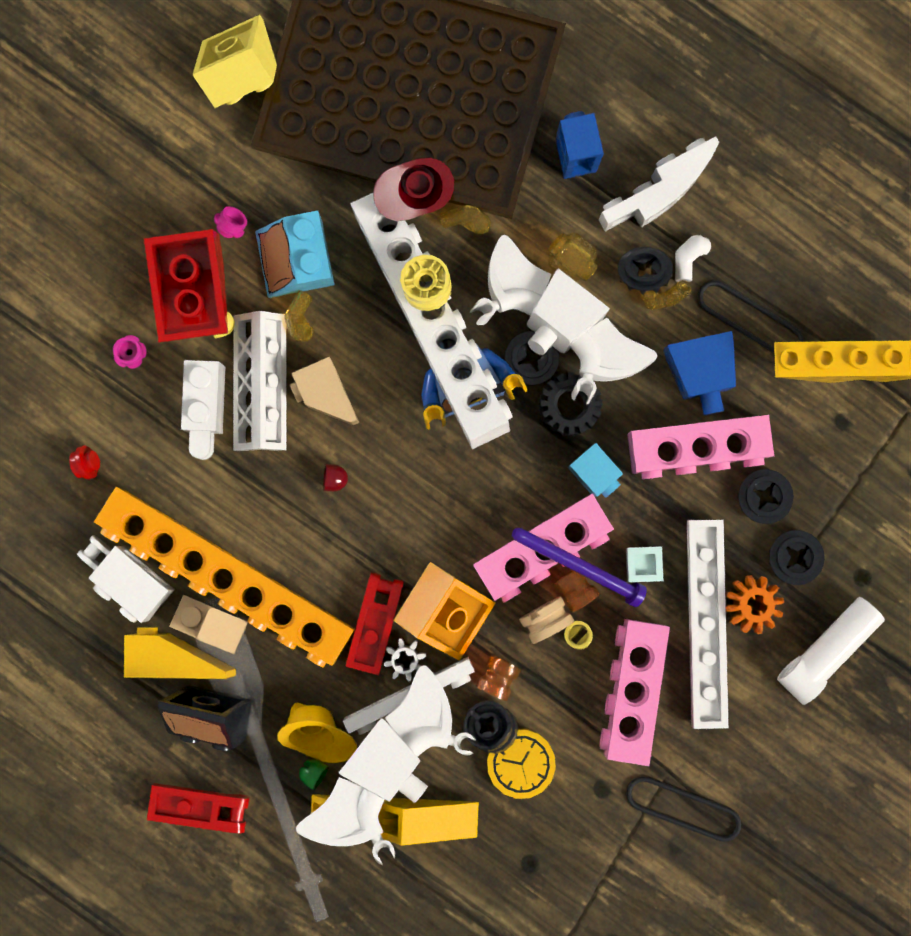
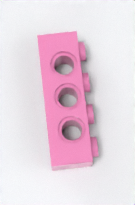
[627,415,774,479]
[473,494,614,603]
[600,619,670,766]

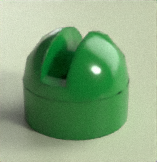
[299,759,329,790]

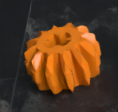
[725,575,784,634]

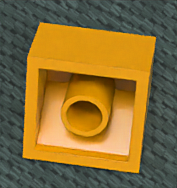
[393,562,496,661]

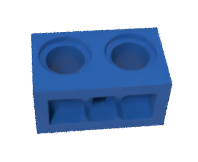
[555,111,604,179]

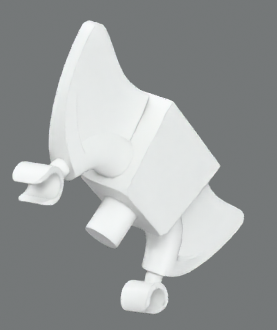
[470,235,657,404]
[296,665,476,865]

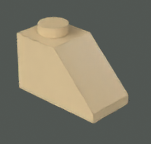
[290,357,359,425]

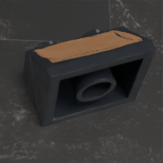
[158,685,252,751]

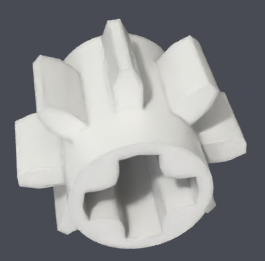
[384,638,426,682]

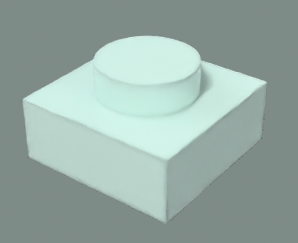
[626,547,663,582]

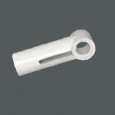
[777,597,885,705]

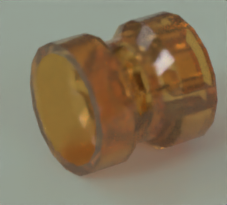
[552,570,600,613]
[476,655,521,701]

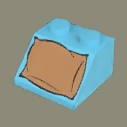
[255,211,335,298]

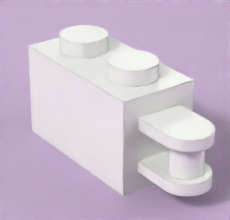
[181,360,226,460]
[77,535,175,623]

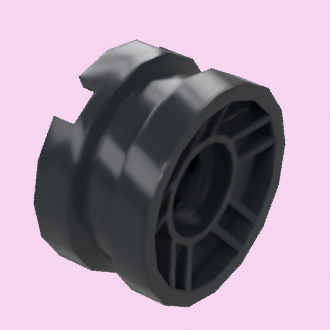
[464,701,518,754]

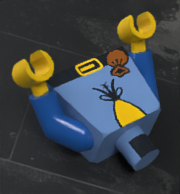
[421,338,527,430]

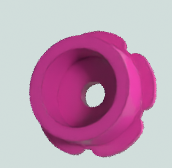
[214,206,247,238]
[113,335,147,369]

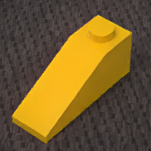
[124,627,236,679]

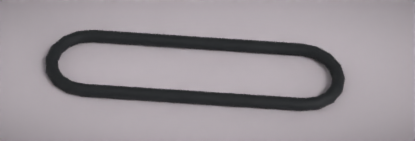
[698,281,803,353]
[626,776,741,842]

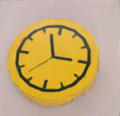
[487,728,556,799]

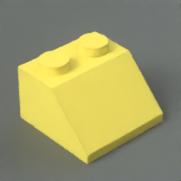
[193,15,277,108]

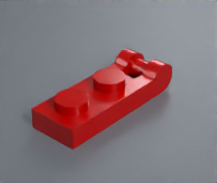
[346,572,404,675]
[147,783,250,833]

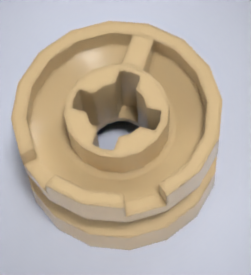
[519,596,574,644]

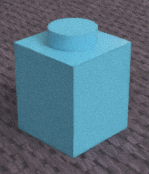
[567,443,623,498]

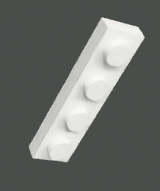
[343,657,475,735]

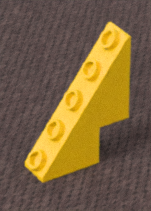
[774,341,911,383]
[311,794,479,846]

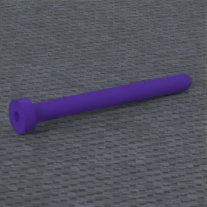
[512,528,647,608]

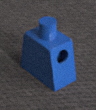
[663,331,736,416]

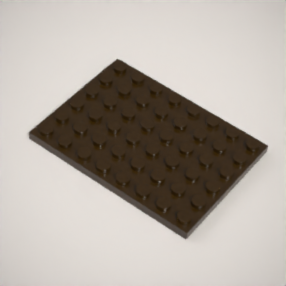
[251,0,566,219]

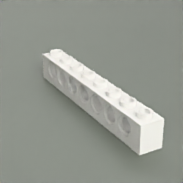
[350,193,513,449]

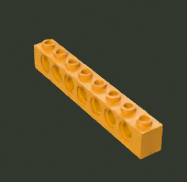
[94,487,355,668]

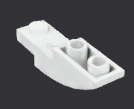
[599,136,719,231]

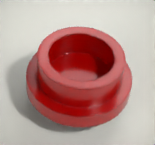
[69,445,100,480]

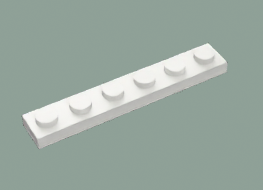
[687,520,729,729]

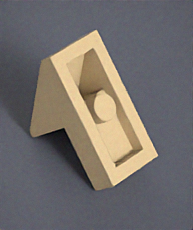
[169,595,248,654]

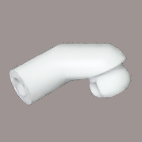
[675,235,711,282]

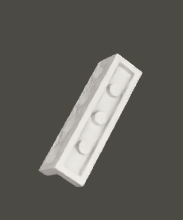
[233,311,286,451]

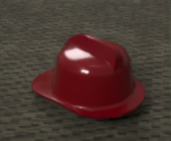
[373,157,454,221]

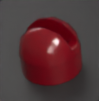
[323,464,348,492]

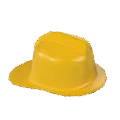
[277,703,357,763]

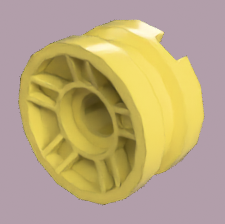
[400,255,452,311]

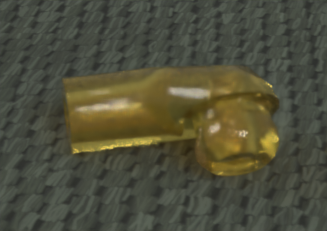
[440,205,491,234]
[640,280,692,310]
[284,290,314,342]

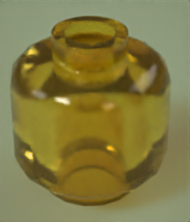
[546,232,598,282]

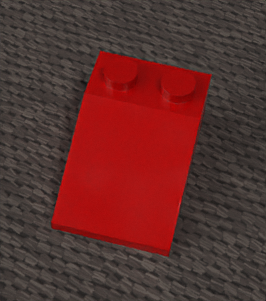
[144,229,228,343]

